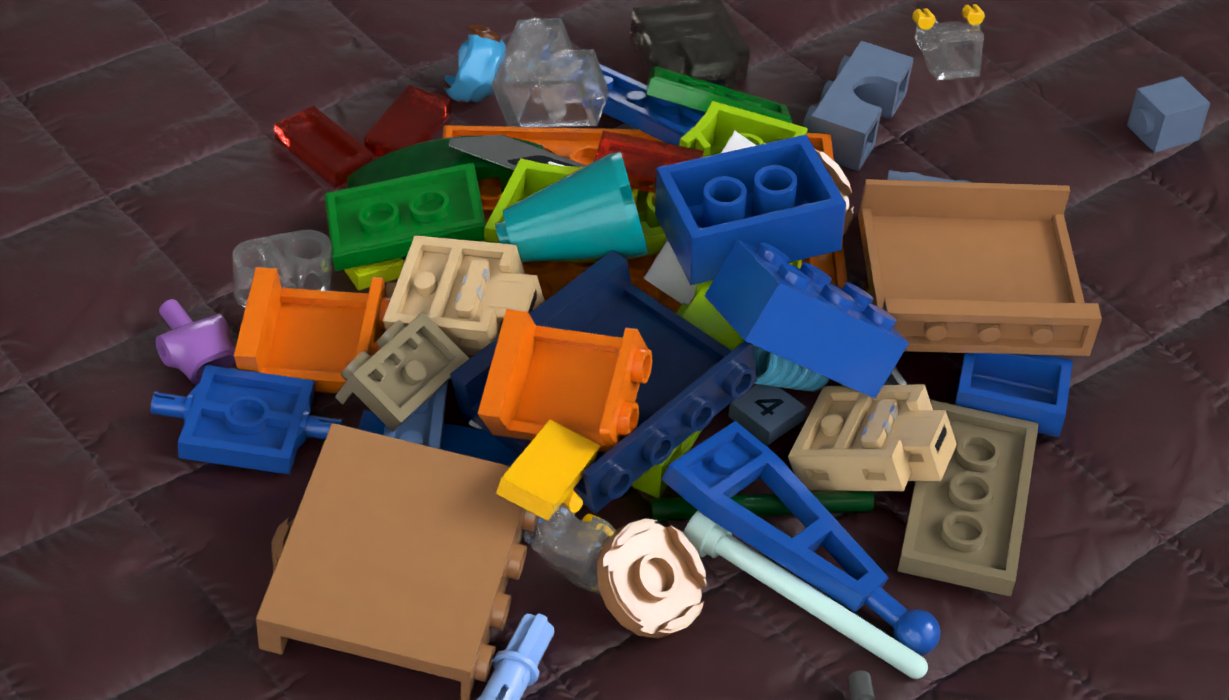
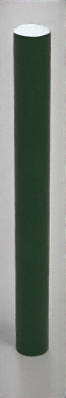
[649,490,874,522]

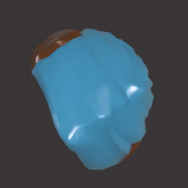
[444,25,510,104]

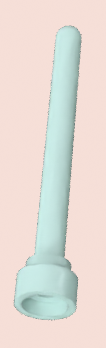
[683,511,928,679]

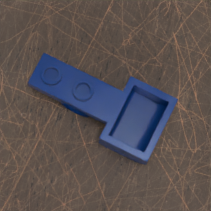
[953,353,1073,438]

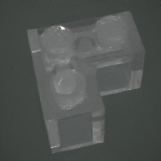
[491,18,609,127]

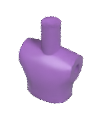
[155,299,237,385]

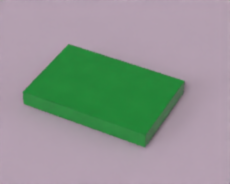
[646,66,792,123]
[324,163,486,271]

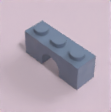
[803,41,914,172]

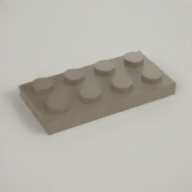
[897,400,1039,597]

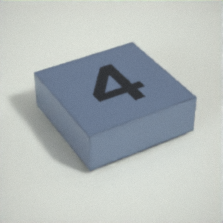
[728,384,806,445]

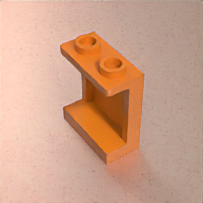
[234,267,391,393]
[477,309,652,453]

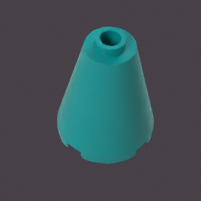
[495,151,648,262]

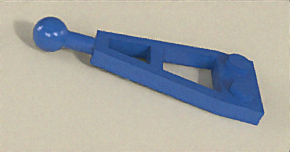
[662,421,941,656]

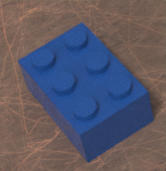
[655,135,846,285]
[704,240,909,399]

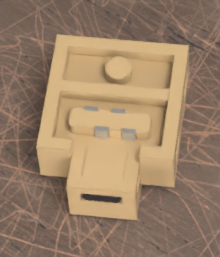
[383,236,545,356]
[788,384,957,491]

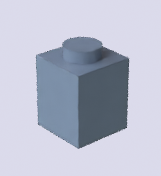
[1127,76,1210,153]

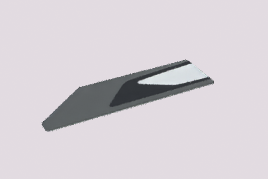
[449,135,586,170]

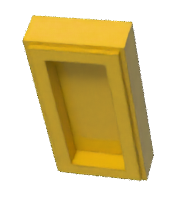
[496,419,601,521]

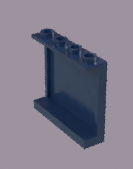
[450,250,757,514]

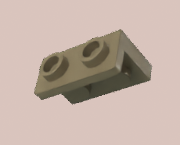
[335,312,470,432]

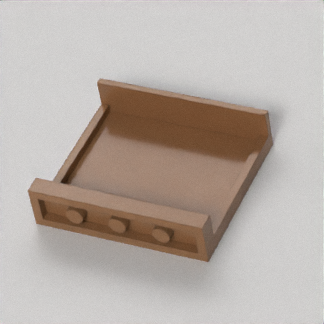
[858,179,1102,356]
[256,423,539,700]

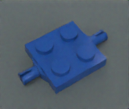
[151,365,344,475]

